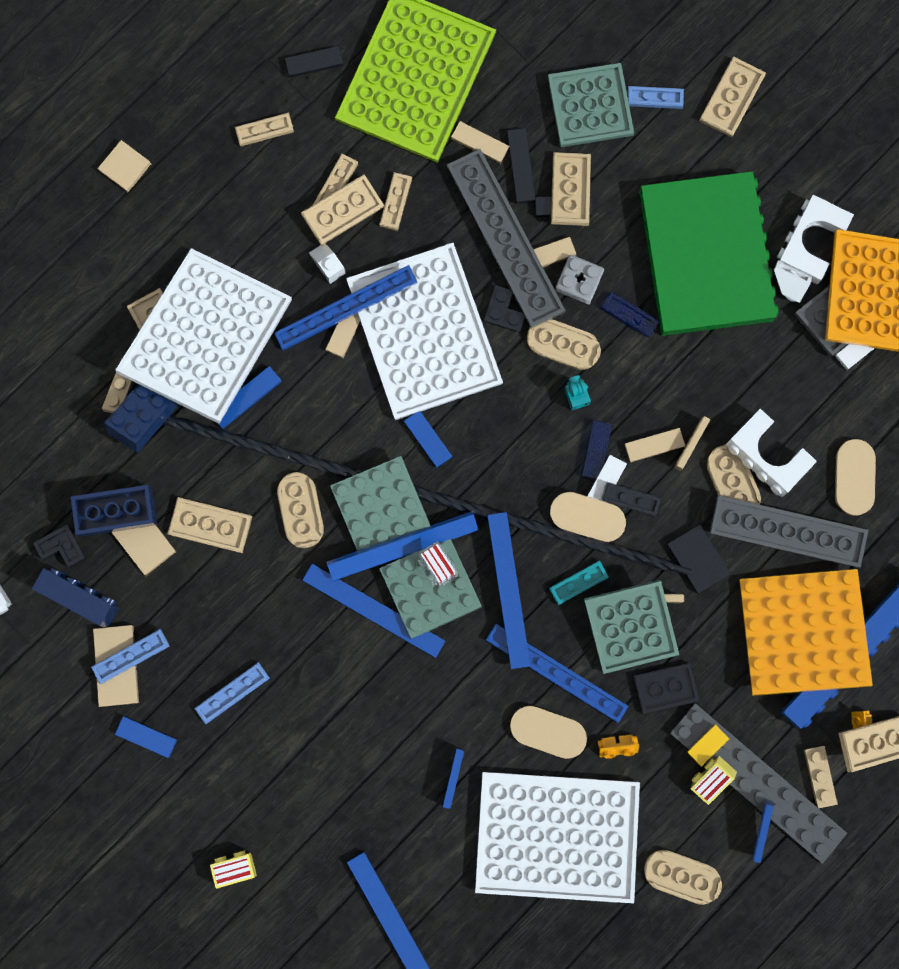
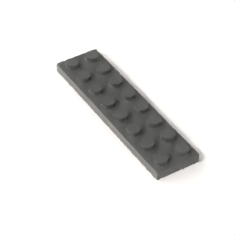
[709,495,869,568]

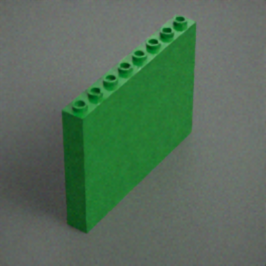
[639,172,778,336]

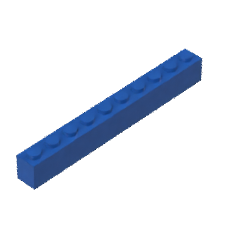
[780,583,899,729]

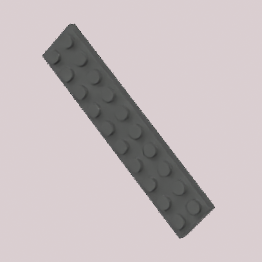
[447,149,565,329]
[670,703,847,864]

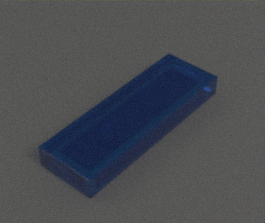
[601,292,660,338]
[582,420,612,480]

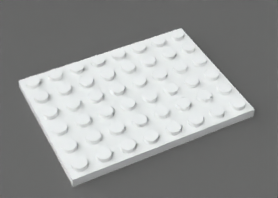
[346,243,503,420]
[116,248,292,423]
[475,772,640,903]

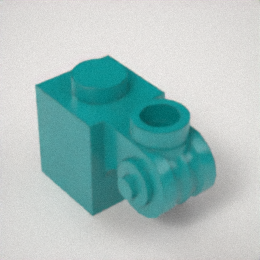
[564,375,591,411]

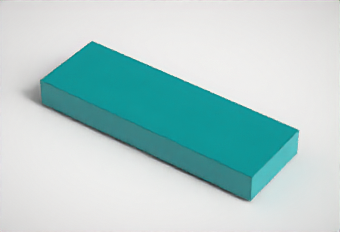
[549,560,609,605]

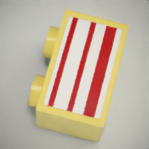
[691,756,737,805]
[210,850,257,888]

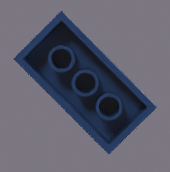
[105,384,179,453]
[71,485,157,537]
[32,567,120,628]

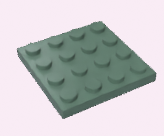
[548,63,634,147]
[330,456,431,551]
[379,539,482,639]
[584,580,679,674]

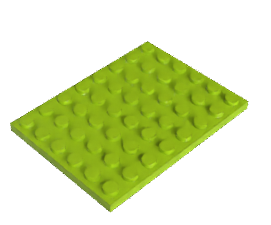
[335,0,496,163]

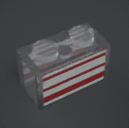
[417,541,459,589]

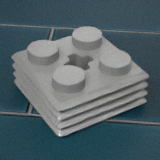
[555,255,604,304]

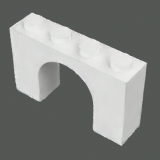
[777,195,854,285]
[726,409,817,497]

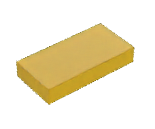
[687,724,729,767]

